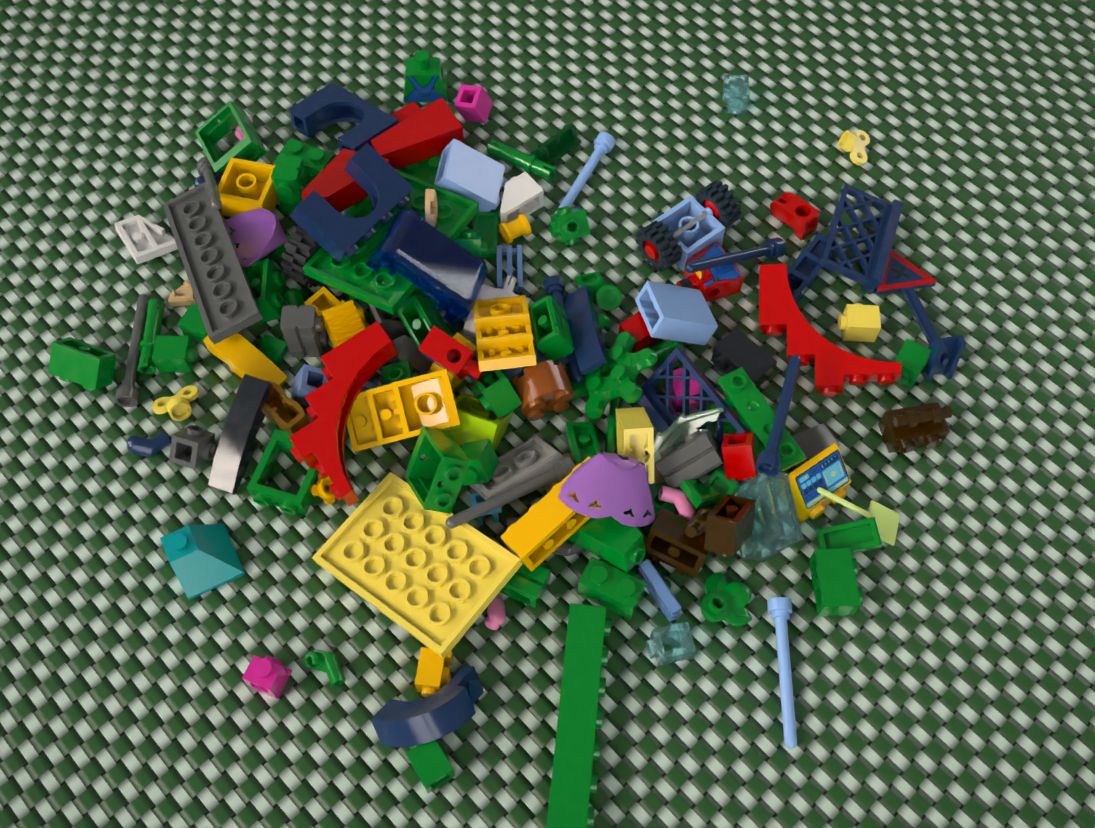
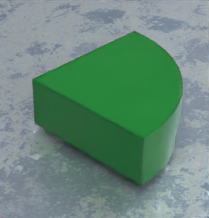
[261,334,289,367]
[680,479,721,509]

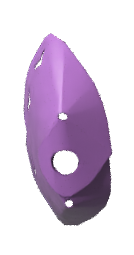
[225,208,287,267]
[558,452,656,527]

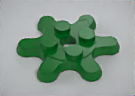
[570,331,658,419]

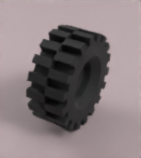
[281,225,322,288]

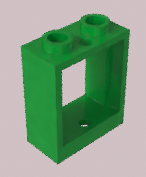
[195,101,267,174]
[404,426,471,514]
[247,429,319,515]

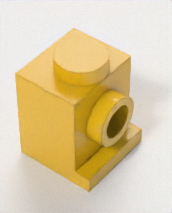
[415,647,454,697]

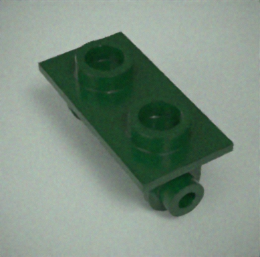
[530,123,582,165]

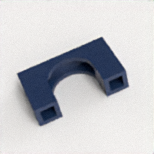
[289,82,399,152]
[291,143,414,263]

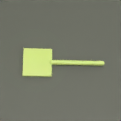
[817,487,900,546]

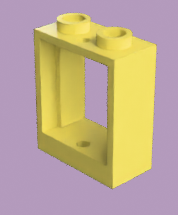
[616,407,655,484]

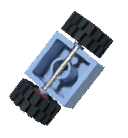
[635,180,742,272]

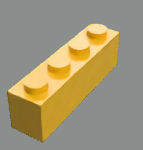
[500,456,601,572]

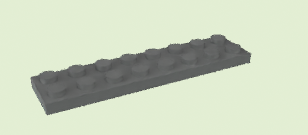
[163,182,263,345]

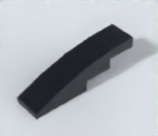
[208,374,273,495]

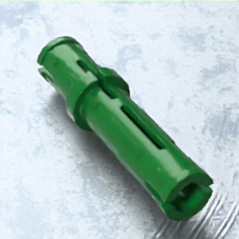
[487,139,557,181]
[137,299,166,375]

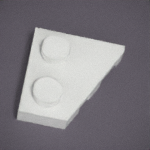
[114,215,178,264]

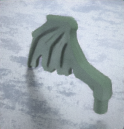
[654,407,724,490]

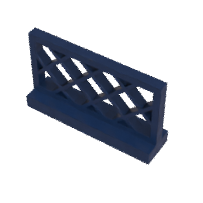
[818,183,904,294]
[637,348,749,477]

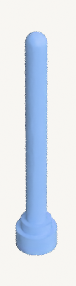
[554,132,616,214]
[767,597,797,748]

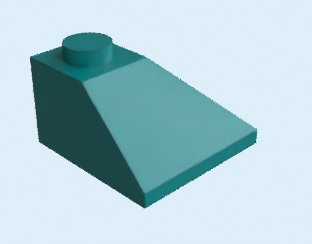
[160,524,245,600]

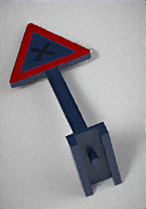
[876,250,966,382]

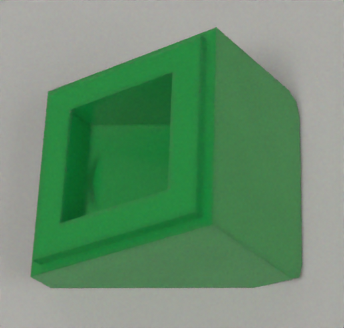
[574,271,606,302]

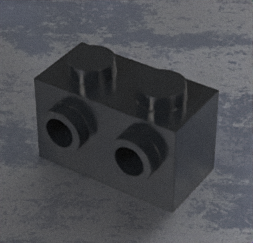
[711,328,777,389]

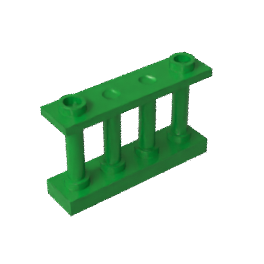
[709,367,807,499]

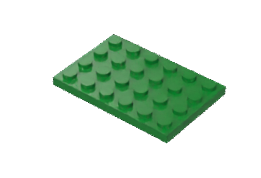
[303,169,479,315]

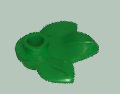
[700,572,752,626]

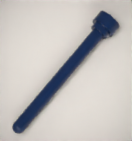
[685,237,786,273]
[543,275,584,383]
[755,355,801,476]

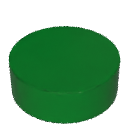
[595,284,622,311]

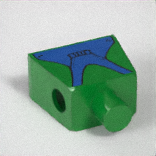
[403,50,449,103]

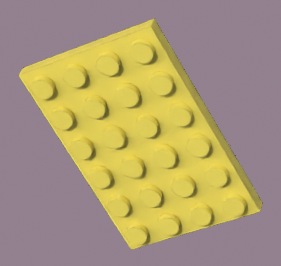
[312,472,522,659]

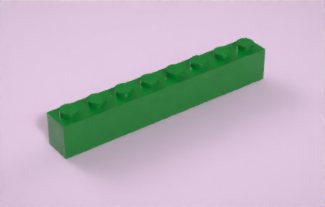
[546,603,611,828]

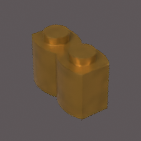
[262,381,310,434]

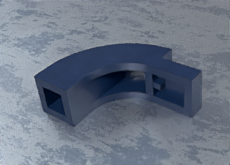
[371,666,484,747]

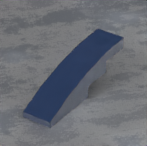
[787,233,836,304]
[564,285,607,375]

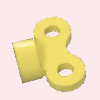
[838,130,870,166]
[152,385,199,421]

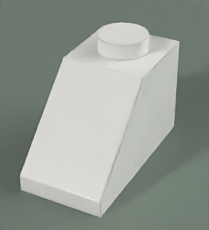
[500,171,544,223]

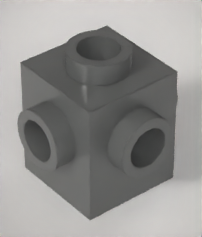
[169,425,216,469]

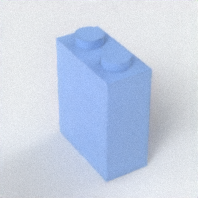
[434,138,505,212]
[635,280,718,345]

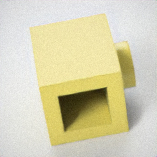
[838,303,881,342]

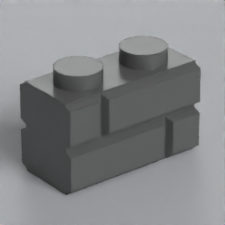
[280,305,328,357]
[656,430,724,489]

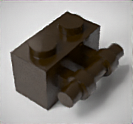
[878,402,952,453]
[685,494,756,557]
[644,508,709,578]

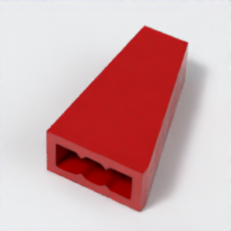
[371,98,464,169]
[302,148,390,213]

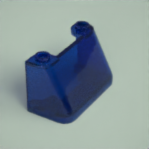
[365,209,488,325]

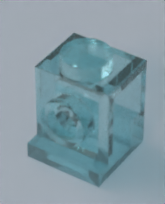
[722,75,750,114]
[646,622,696,666]

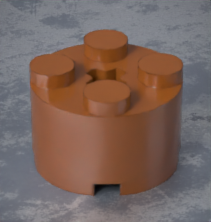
[511,360,574,421]

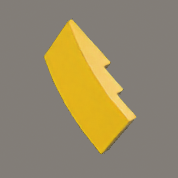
[473,295,537,372]
[347,369,461,452]

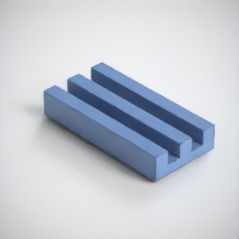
[497,245,523,292]
[637,559,682,622]

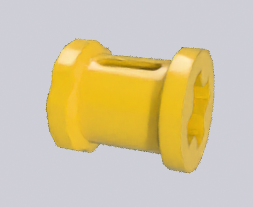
[499,213,532,244]

